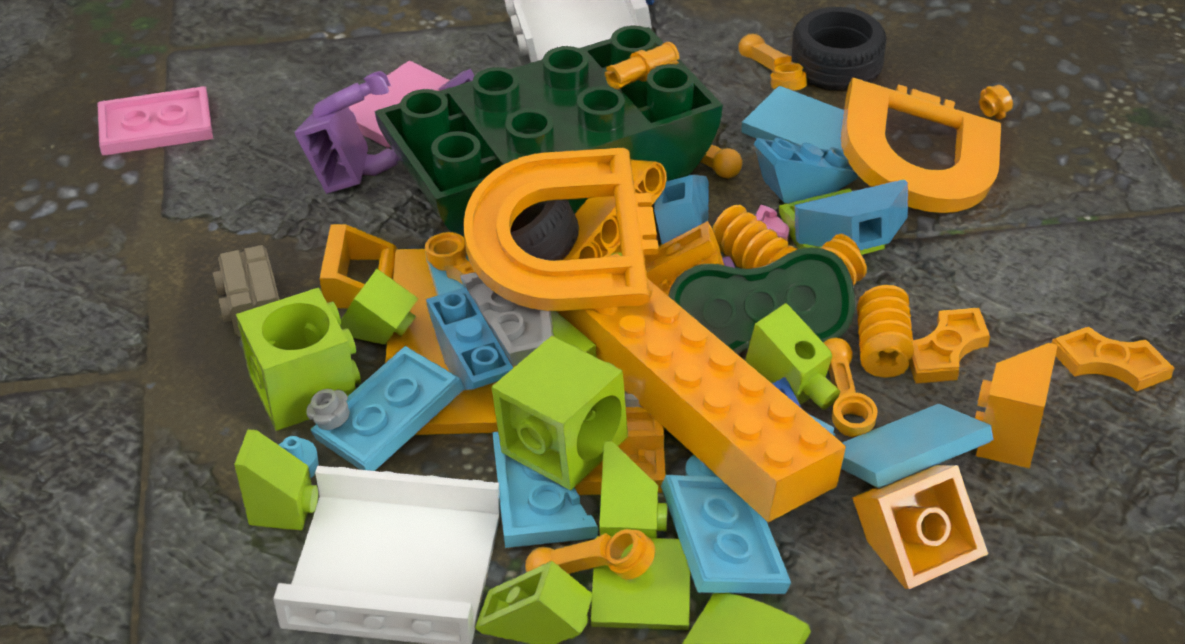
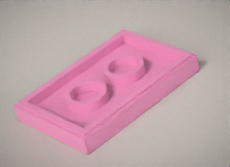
[349,61,450,148]
[97,87,213,156]

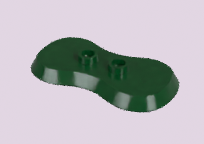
[668,247,855,355]

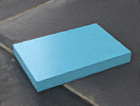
[741,86,844,151]
[310,346,465,471]
[841,403,993,488]
[661,475,791,594]

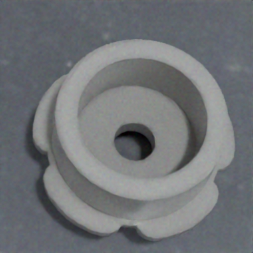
[306,389,350,430]

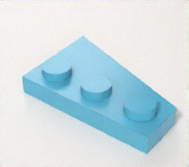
[492,432,598,548]

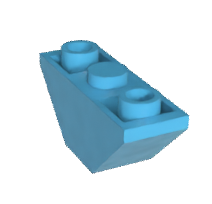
[753,138,858,203]
[654,175,709,244]
[795,179,908,250]
[426,287,513,390]

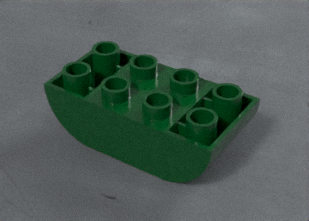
[375,25,723,237]

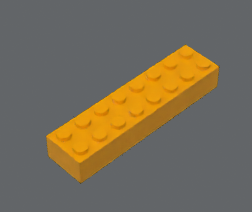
[557,253,846,522]

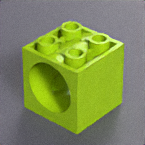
[236,287,361,431]
[491,335,628,491]

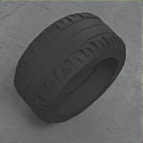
[791,7,886,91]
[510,199,579,261]

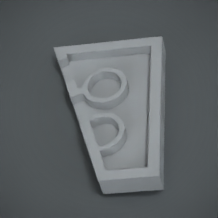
[460,258,554,366]

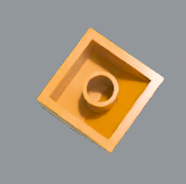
[975,343,1058,469]
[852,465,988,589]

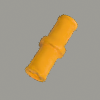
[605,42,679,90]

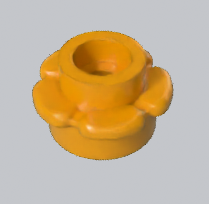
[979,85,1013,120]

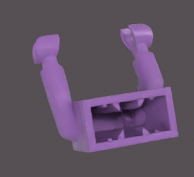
[294,71,400,194]

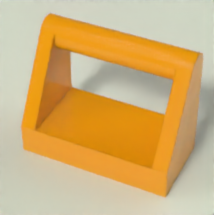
[320,224,397,308]

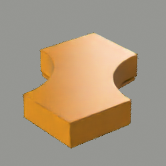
[909,308,990,384]
[1051,327,1174,392]

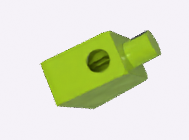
[745,303,840,410]

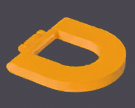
[841,77,1001,213]
[464,148,659,311]

